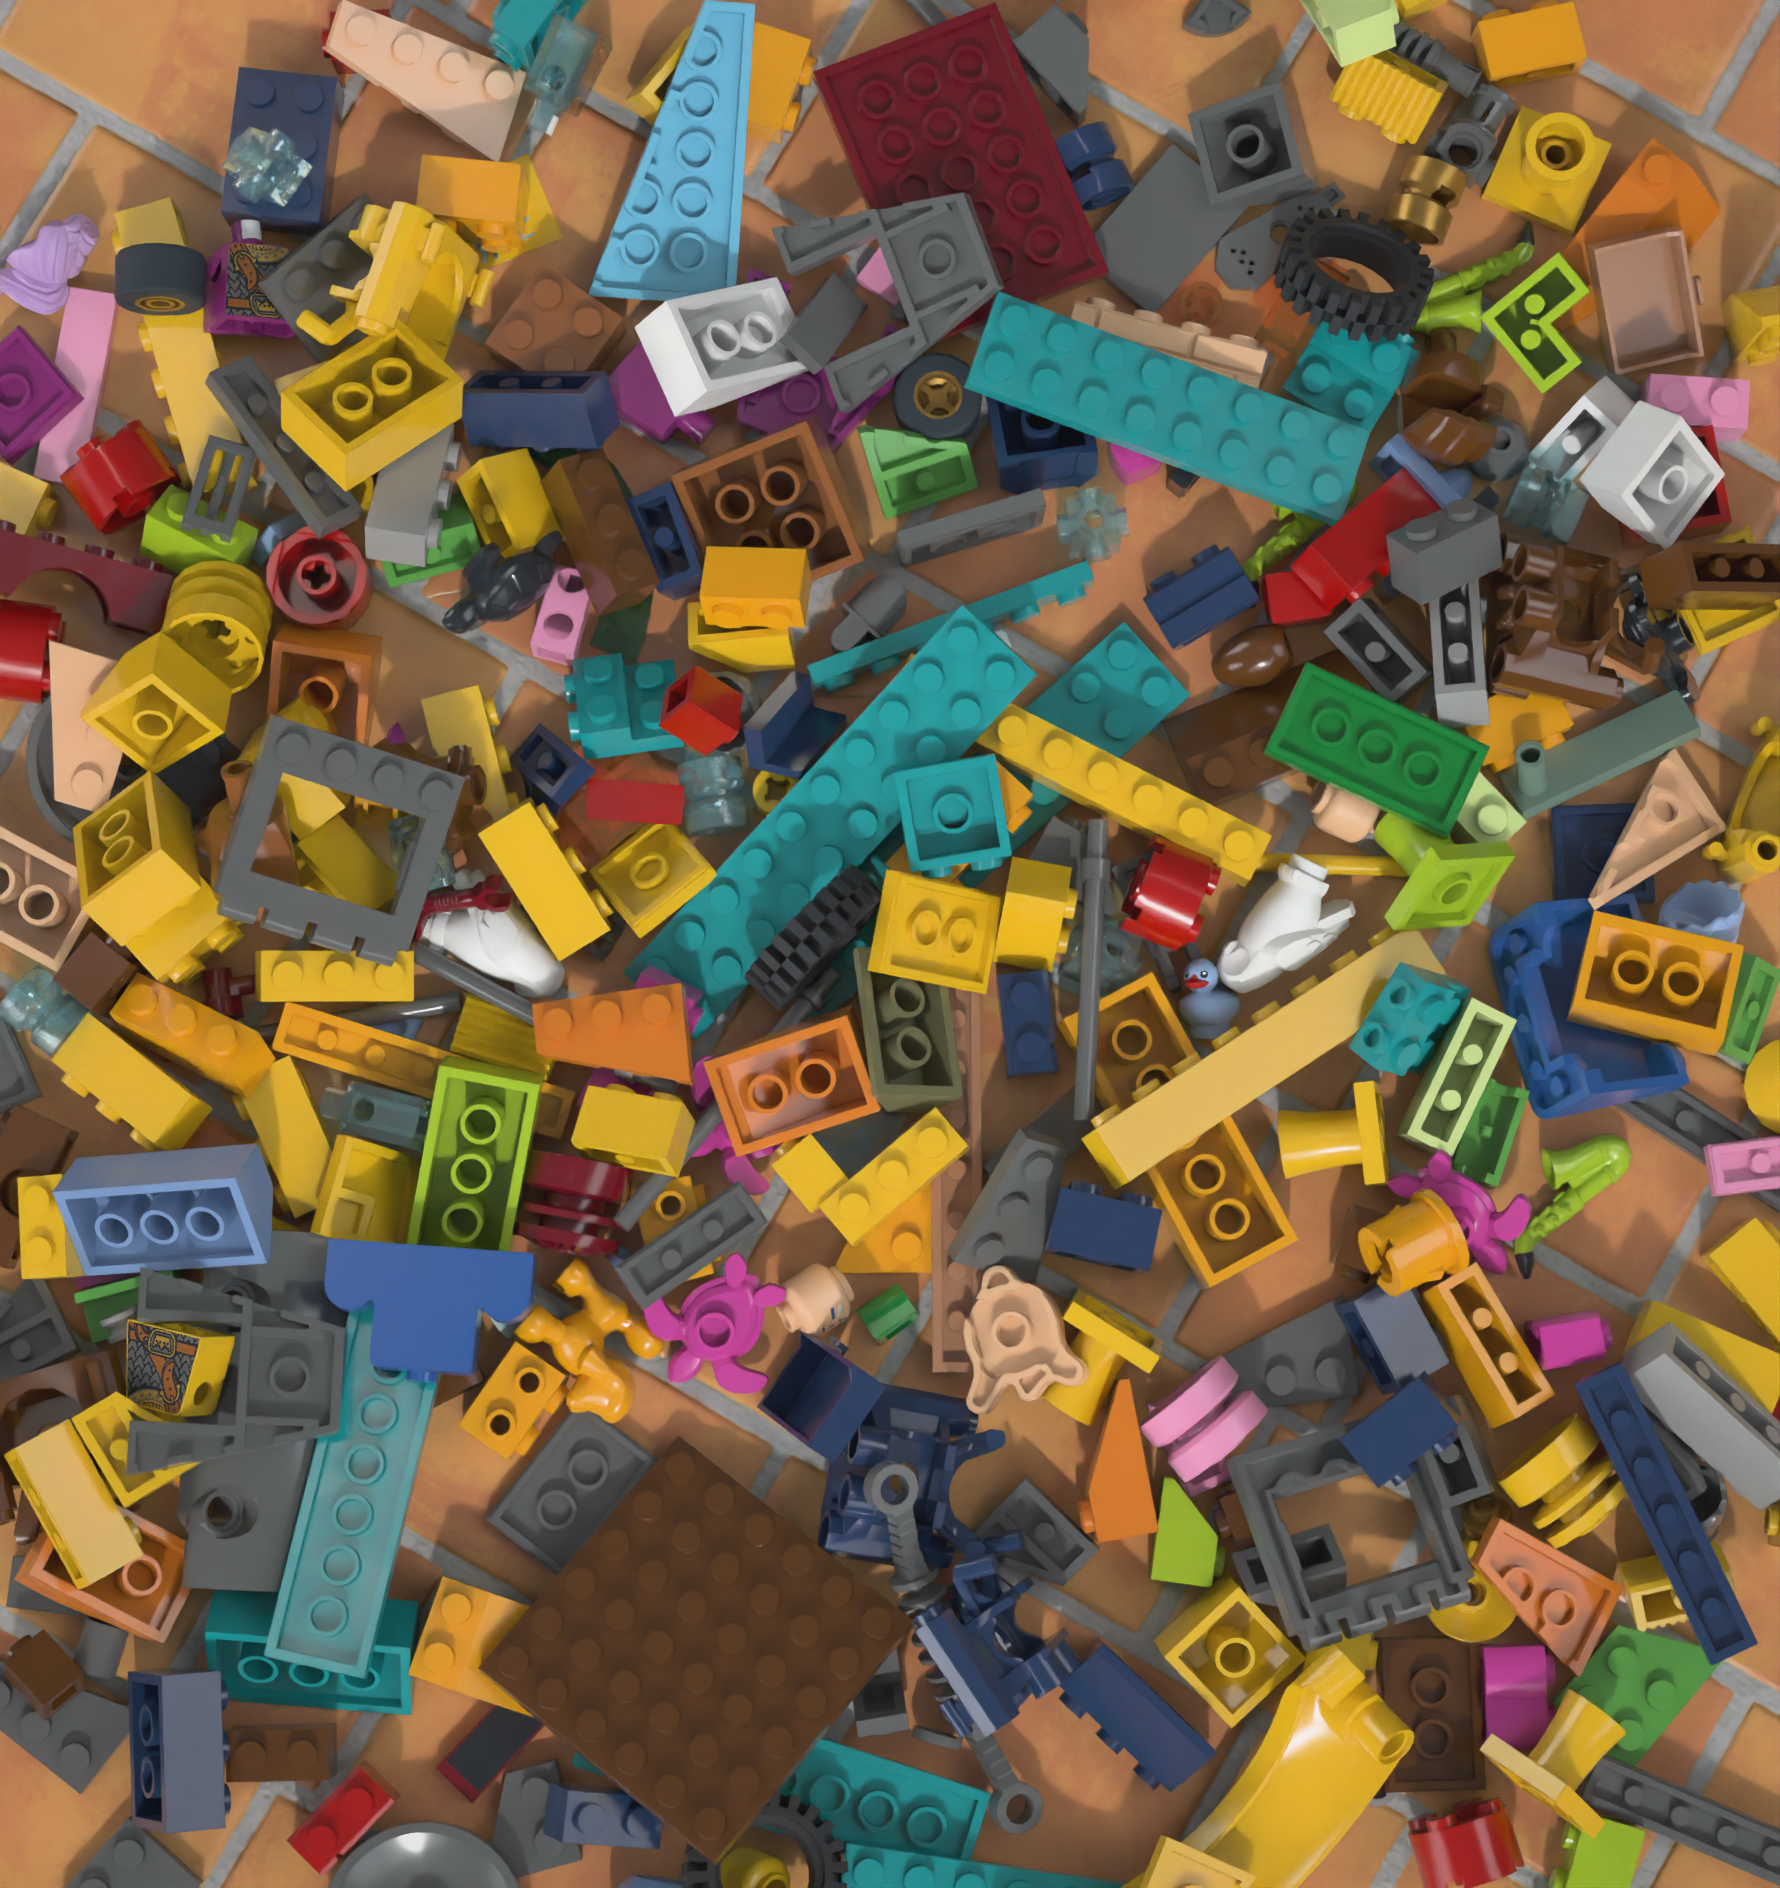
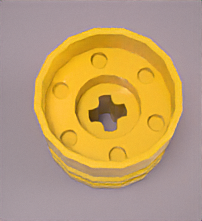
[161,560,274,694]
[1497,1413,1626,1549]

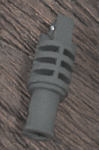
[1388,18,1483,98]

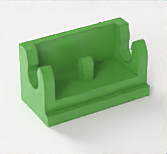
[1450,1078,1530,1189]

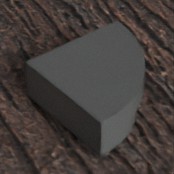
[1183,0,1252,37]

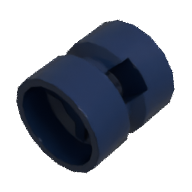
[1054,121,1134,213]

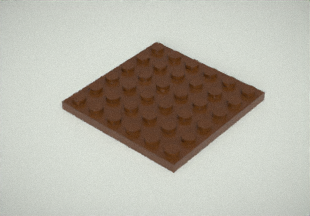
[478,1436,914,1866]

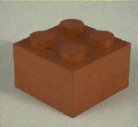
[484,263,627,371]

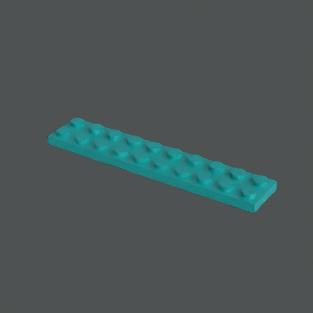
[623,604,1038,1040]
[795,622,1190,1018]

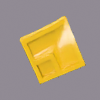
[310,1134,419,1244]

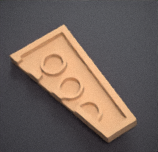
[324,0,526,162]

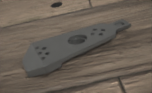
[1214,182,1346,291]

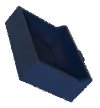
[757,1330,886,1464]

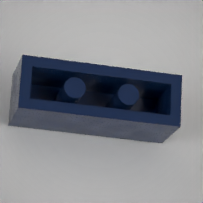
[462,370,620,452]

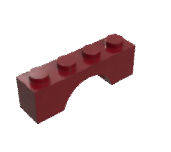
[0,519,174,637]

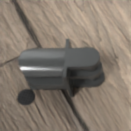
[831,575,907,655]

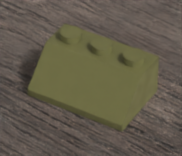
[853,947,963,1113]

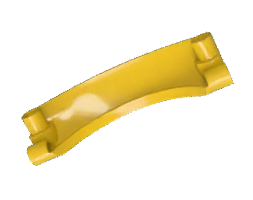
[1120,1643,1414,1888]

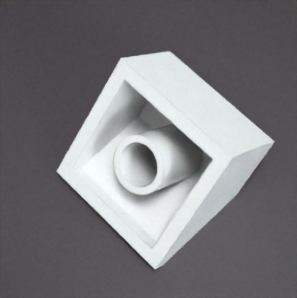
[1579,400,1725,550]

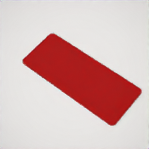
[585,779,684,825]

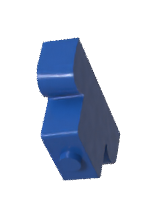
[324,1238,538,1383]

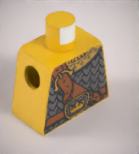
[126,1319,235,1423]

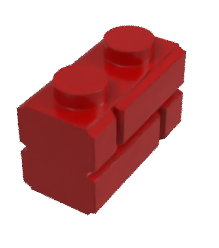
[286,1760,401,1876]

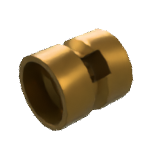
[1384,155,1468,247]

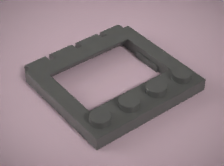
[212,714,465,967]
[1226,1418,1475,1652]

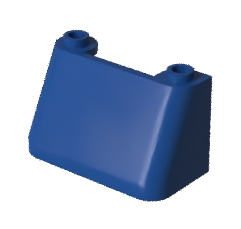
[1488,893,1690,1120]

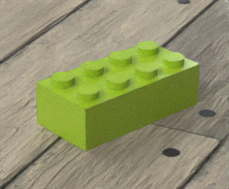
[406,1055,545,1252]

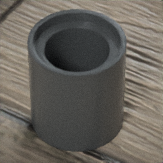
[73,1616,129,1679]

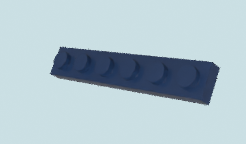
[1573,1361,1758,1666]

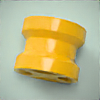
[752,770,800,816]

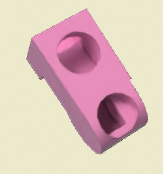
[530,564,592,667]

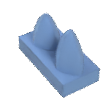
[1368,433,1473,509]

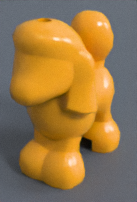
[513,1257,664,1424]

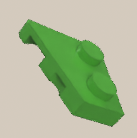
[856,425,979,519]

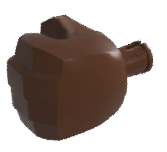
[1397,328,1504,466]

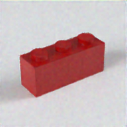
[1291,467,1442,610]

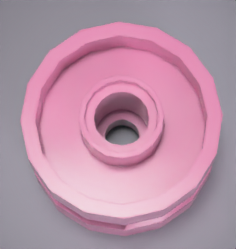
[1139,1355,1269,1482]

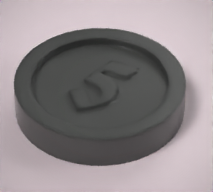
[911,1725,963,1750]

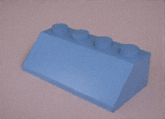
[52,1144,273,1276]

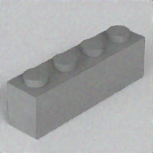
[1623,1321,1780,1511]

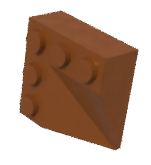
[670,413,873,581]

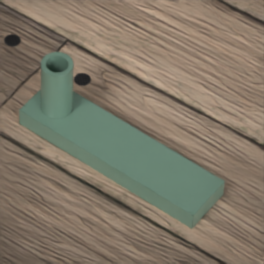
[1498,690,1701,820]

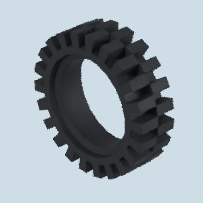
[1273,208,1434,342]
[744,864,882,1010]
[681,1791,848,1888]

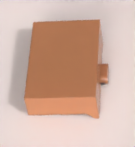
[1585,225,1705,375]

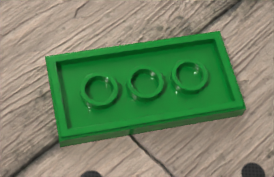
[1263,662,1490,840]

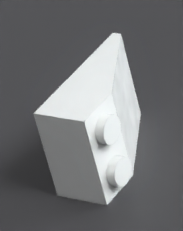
[635,277,810,417]

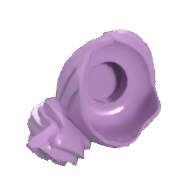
[0,213,100,315]

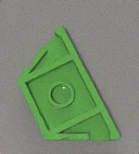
[1550,1624,1722,1766]

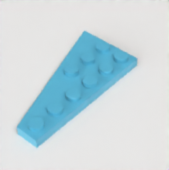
[587,0,755,301]

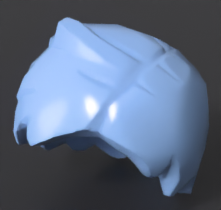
[1657,878,1745,943]

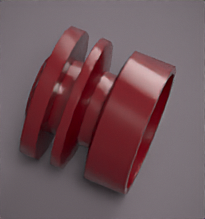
[513,1150,635,1257]

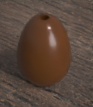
[1211,624,1294,687]

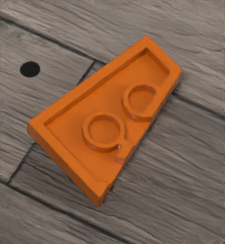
[532,983,694,1086]

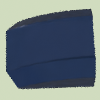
[986,396,1098,495]

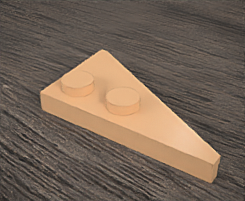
[1588,748,1727,910]

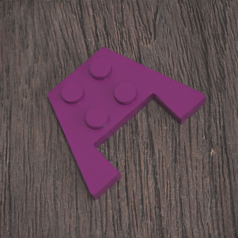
[737,268,922,455]

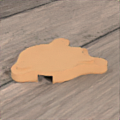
[963,1265,1089,1415]

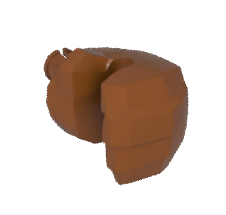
[194,760,301,901]

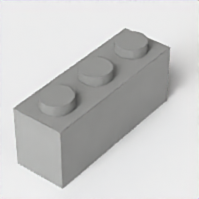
[365,423,462,567]
[1429,579,1490,728]

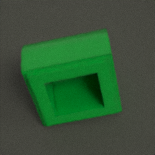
[855,1282,920,1345]

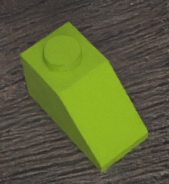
[1148,1476,1225,1588]

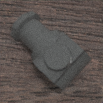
[1423,83,1516,189]

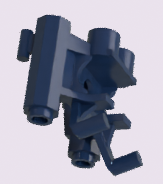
[817,1383,1007,1570]
[913,1529,1082,1739]

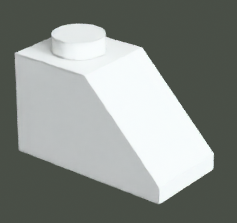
[1527,375,1636,493]

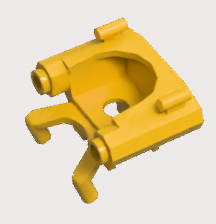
[296,201,495,362]
[1701,716,1780,884]

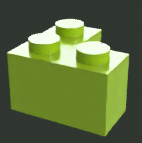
[1480,252,1592,394]

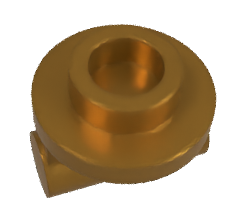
[1461,1495,1515,1541]

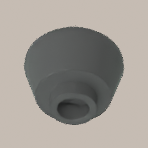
[1466,415,1530,482]

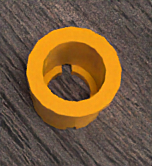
[1358,1188,1469,1297]

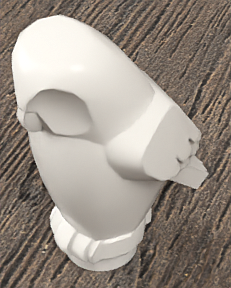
[1216,853,1356,993]
[419,868,565,999]

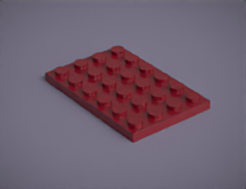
[812,2,1109,343]

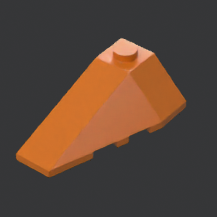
[1553,137,1721,334]

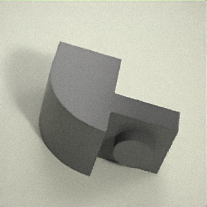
[853,1648,909,1738]

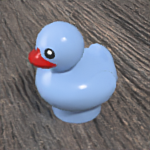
[1178,958,1240,1039]

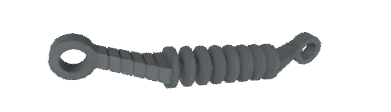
[863,1461,1043,1835]

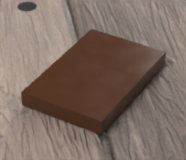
[1375,1635,1486,1793]

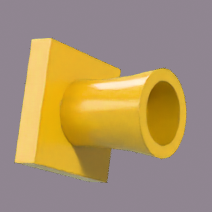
[1481,105,1612,237]
[1277,1081,1391,1187]
[1041,1287,1164,1426]
[1479,1689,1627,1839]

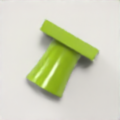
[1374,813,1516,931]

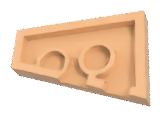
[49,640,123,812]

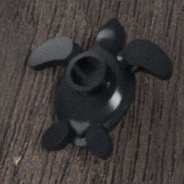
[442,530,563,634]
[1622,572,1699,705]

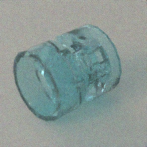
[1500,461,1590,546]
[677,755,750,837]
[0,965,94,1058]

